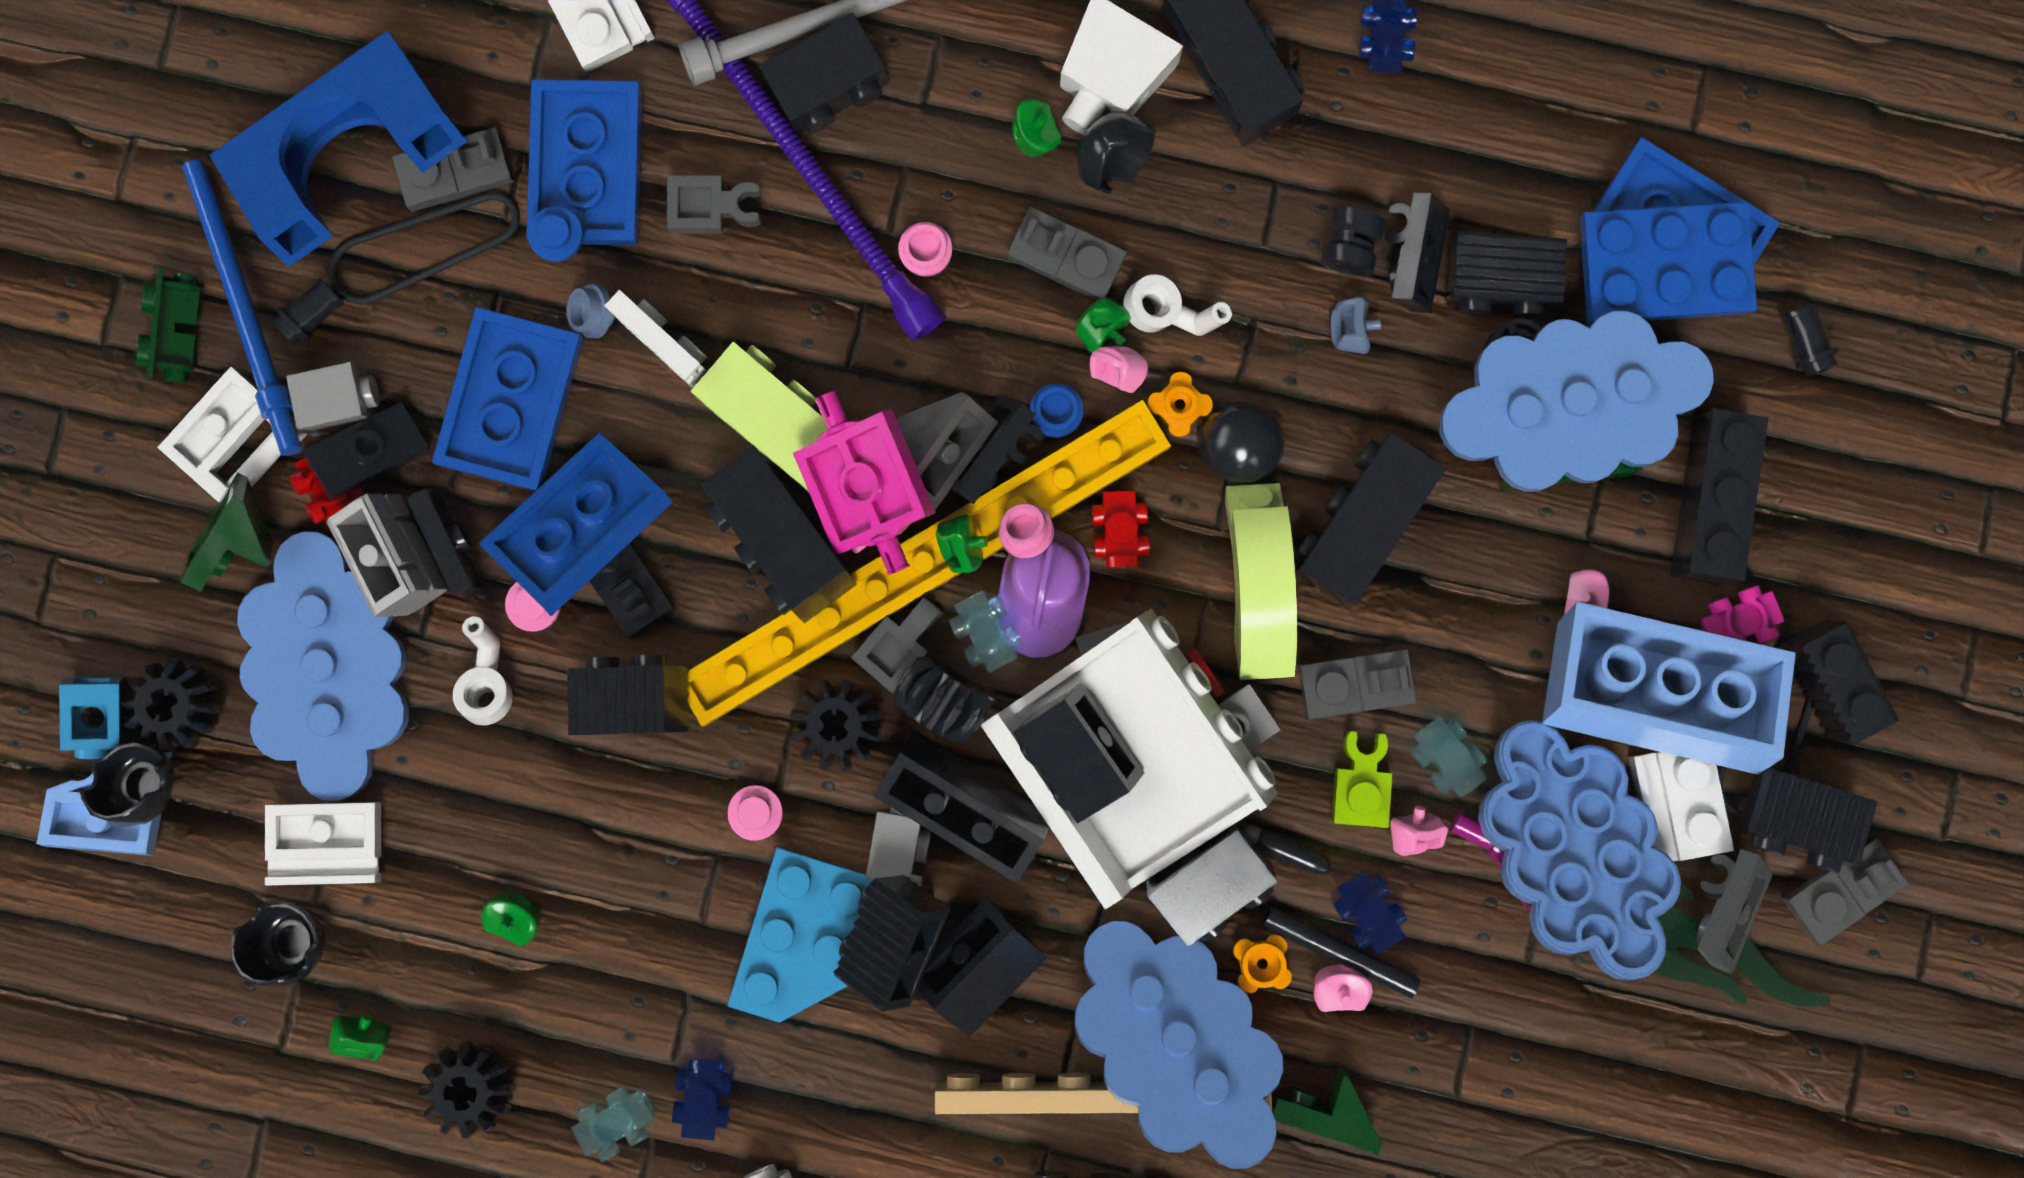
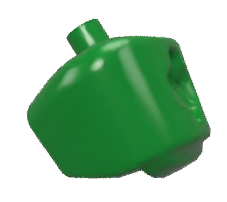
[1012,99,1062,158]
[1075,297,1131,354]
[936,514,988,573]
[481,893,541,946]
[328,1013,390,1061]

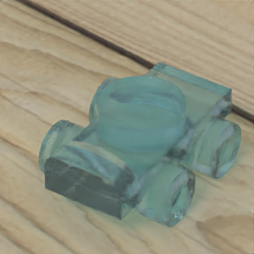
[949,590,1022,673]
[1410,716,1487,797]
[571,1086,656,1162]

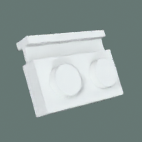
[548,0,655,74]
[604,290,707,388]
[1628,751,1734,861]
[265,802,381,885]

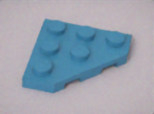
[727,847,874,1023]

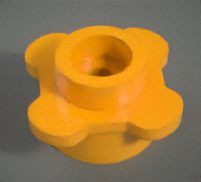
[1147,372,1213,437]
[1233,934,1292,993]

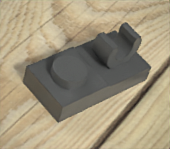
[392,127,514,212]
[1007,207,1127,301]
[1298,649,1416,720]
[1781,837,1909,946]
[1697,849,1773,974]

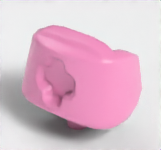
[1090,345,1148,393]
[1564,569,1610,615]
[1390,806,1448,856]
[1314,964,1373,1012]

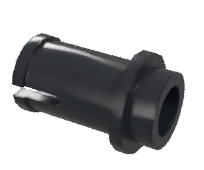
[272,278,345,346]
[1781,304,1839,377]

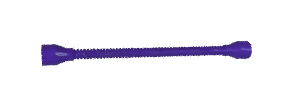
[665,0,946,342]

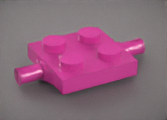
[793,390,936,576]

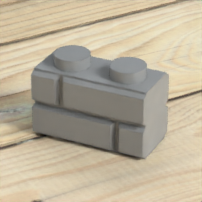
[326,494,448,618]

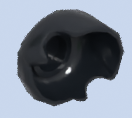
[1077,111,1156,194]
[1197,401,1285,484]
[80,741,175,827]
[230,902,325,986]

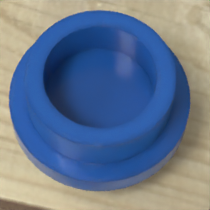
[527,206,583,262]
[1030,383,1083,438]

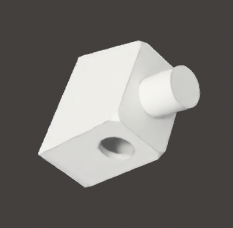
[1060,0,1183,135]

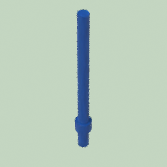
[182,160,302,456]

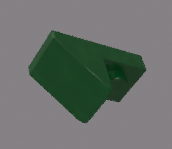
[180,472,273,591]
[1271,1065,1382,1155]

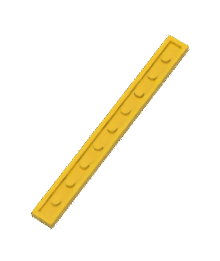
[686,400,1171,727]

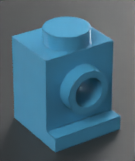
[59,677,123,759]

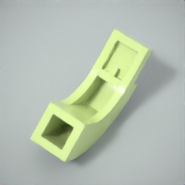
[1225,483,1297,680]

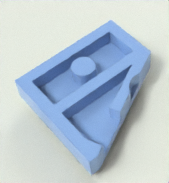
[36,748,172,856]

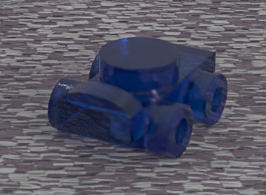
[1358,0,1417,74]
[1332,871,1408,955]
[672,1058,734,1141]

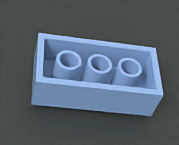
[1542,602,1795,775]

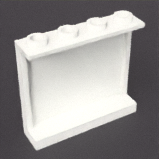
[981,609,1278,910]

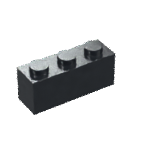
[1161,0,1305,147]
[1670,409,1769,585]
[1294,432,1446,609]
[700,445,857,624]
[874,730,1049,883]

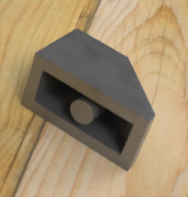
[896,392,998,510]

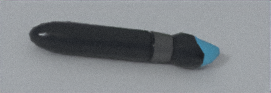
[1239,818,1332,875]

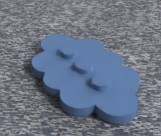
[1439,311,1714,492]
[237,532,409,801]
[1478,720,1681,981]
[1075,921,1283,1169]

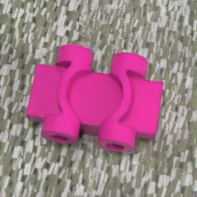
[1699,585,1785,643]

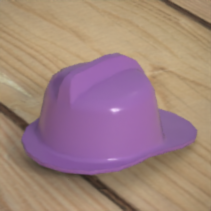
[996,529,1090,657]

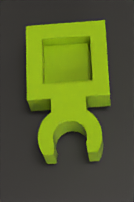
[1331,731,1393,828]

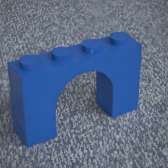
[210,30,467,268]

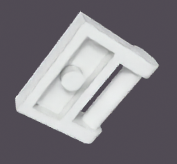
[157,367,307,502]

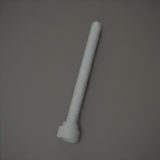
[679,0,908,86]

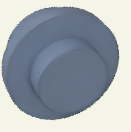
[567,284,615,338]

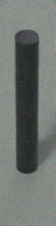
[1262,906,1421,999]

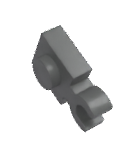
[667,175,762,234]

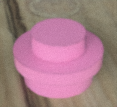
[898,222,952,277]
[999,504,1054,558]
[505,582,561,632]
[728,785,783,841]

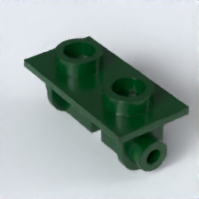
[136,267,201,383]

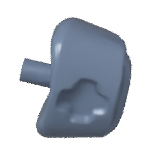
[1331,296,1381,354]

